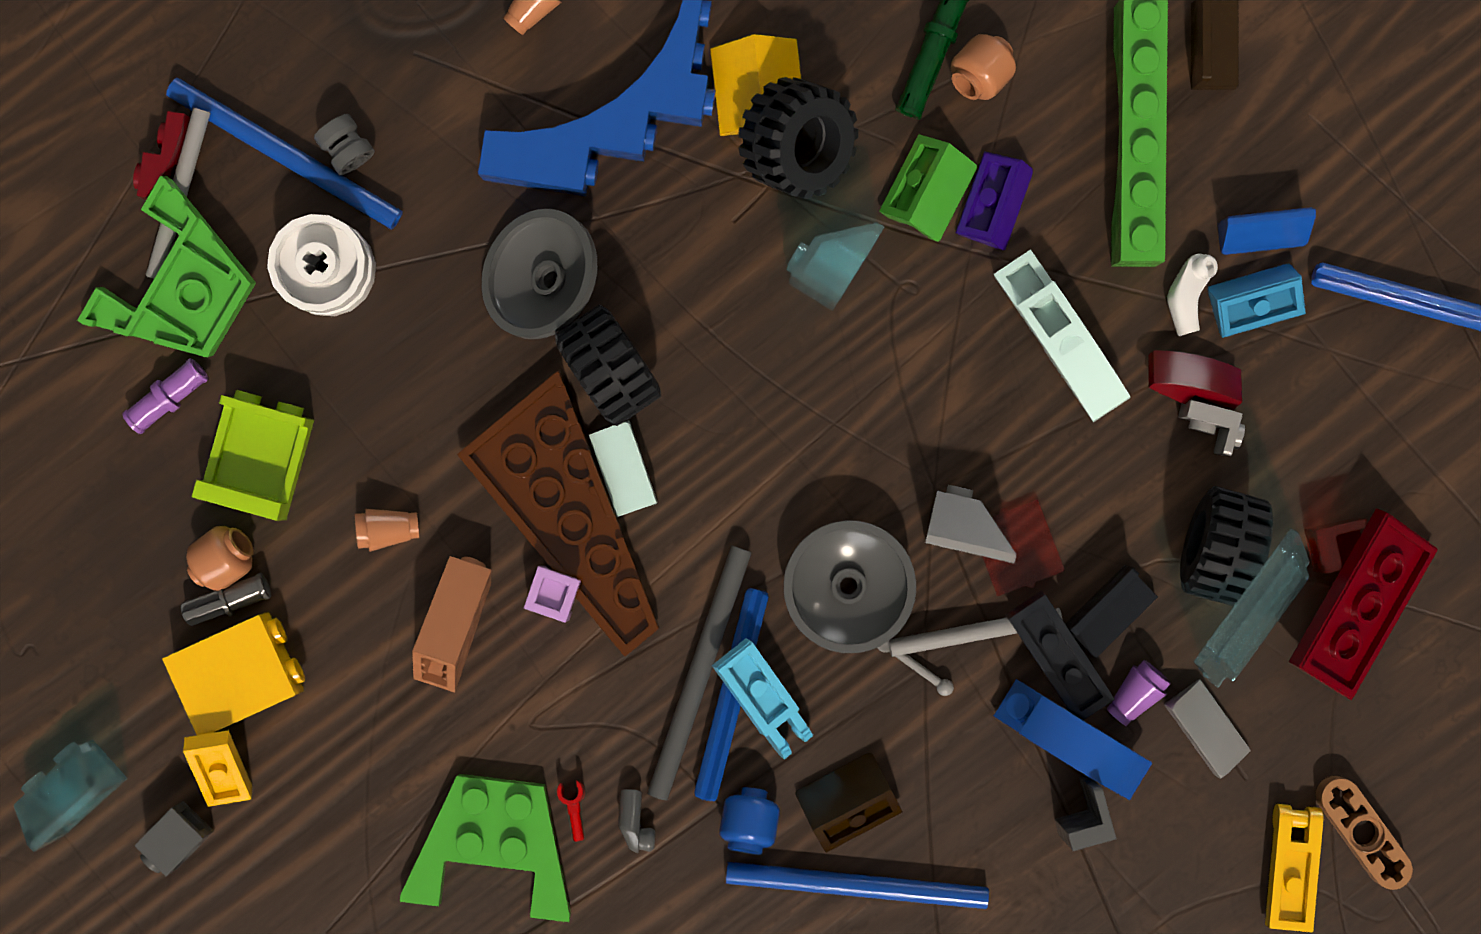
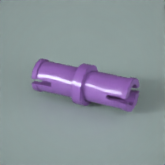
[122,358,209,434]

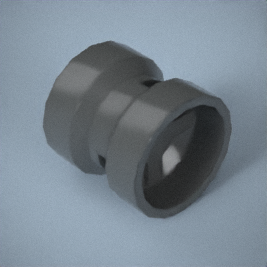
[314,114,375,175]

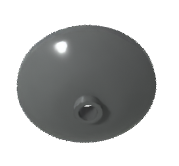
[482,209,598,339]
[784,521,916,653]

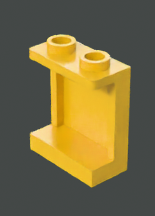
[162,612,305,735]

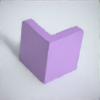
[524,565,581,623]

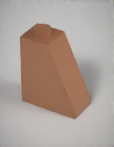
[412,556,492,693]

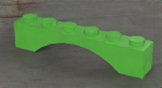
[1111,0,1168,267]

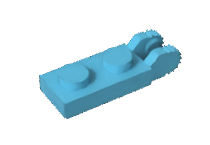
[712,638,813,759]

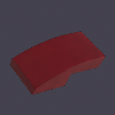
[133,111,190,200]
[1148,350,1243,411]

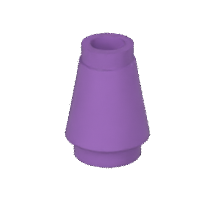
[1107,660,1171,726]

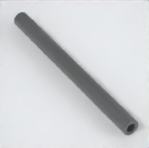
[647,545,752,800]

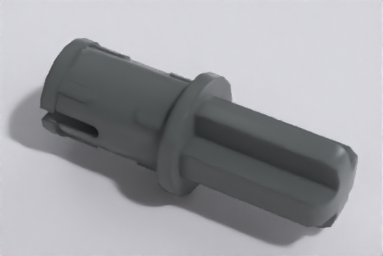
[181,572,271,626]

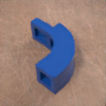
[994,679,1152,800]

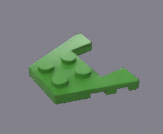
[77,176,256,357]
[400,774,571,922]

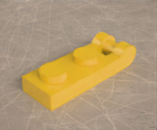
[1265,804,1323,932]

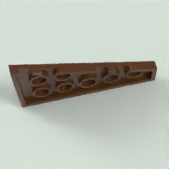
[457,371,659,657]

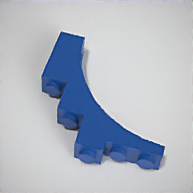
[478,0,716,196]

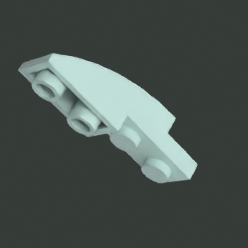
[994,250,1131,422]

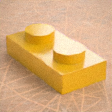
[183,730,252,807]

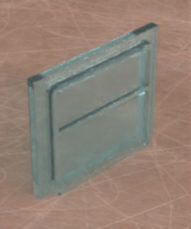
[1194,528,1310,688]

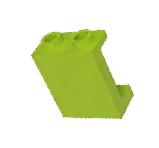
[192,390,314,521]

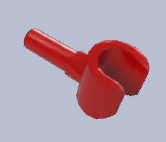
[557,780,585,842]

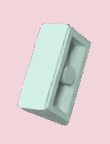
[589,420,658,517]

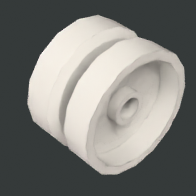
[267,214,376,316]

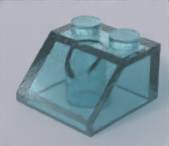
[786,222,884,311]
[13,740,128,852]

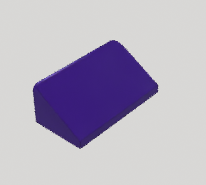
[955,151,1033,250]

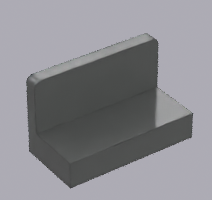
[1054,775,1117,851]

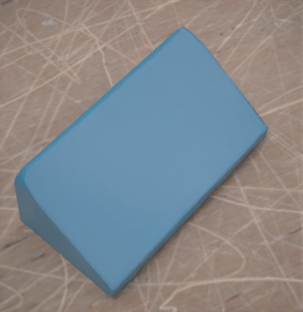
[1208,264,1306,338]

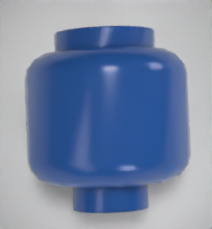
[719,787,780,854]

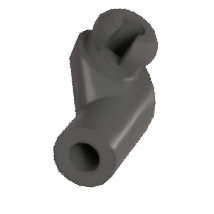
[618,789,655,853]

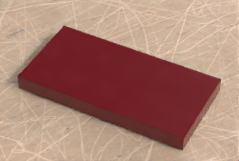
[1289,508,1438,700]

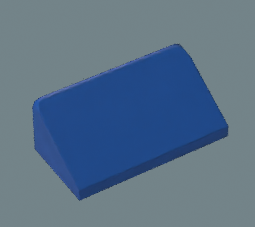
[1217,207,1316,255]

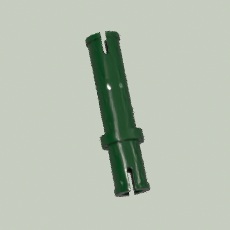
[895,0,969,120]

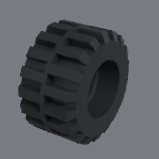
[738,77,859,199]
[555,304,661,426]
[1180,486,1273,607]

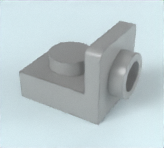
[1178,400,1245,456]

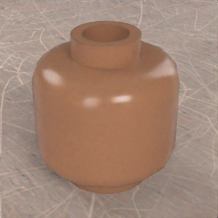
[951,34,1016,100]
[186,526,254,591]

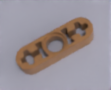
[1316,776,1413,890]

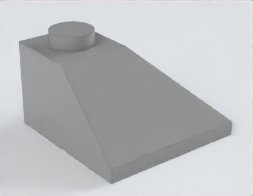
[925,485,1016,563]

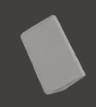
[1164,679,1251,779]

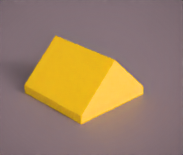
[710,34,801,136]

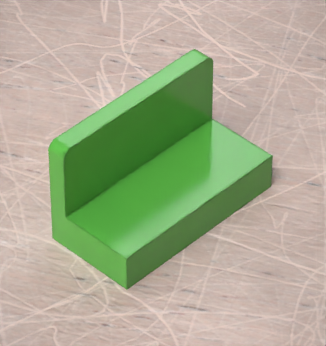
[879,134,977,242]

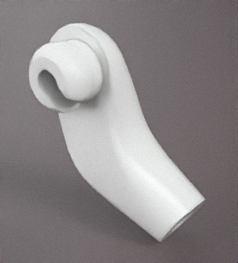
[1167,254,1218,336]

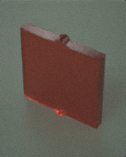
[982,500,1065,596]

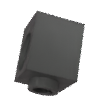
[135,801,214,876]

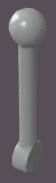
[877,642,954,696]

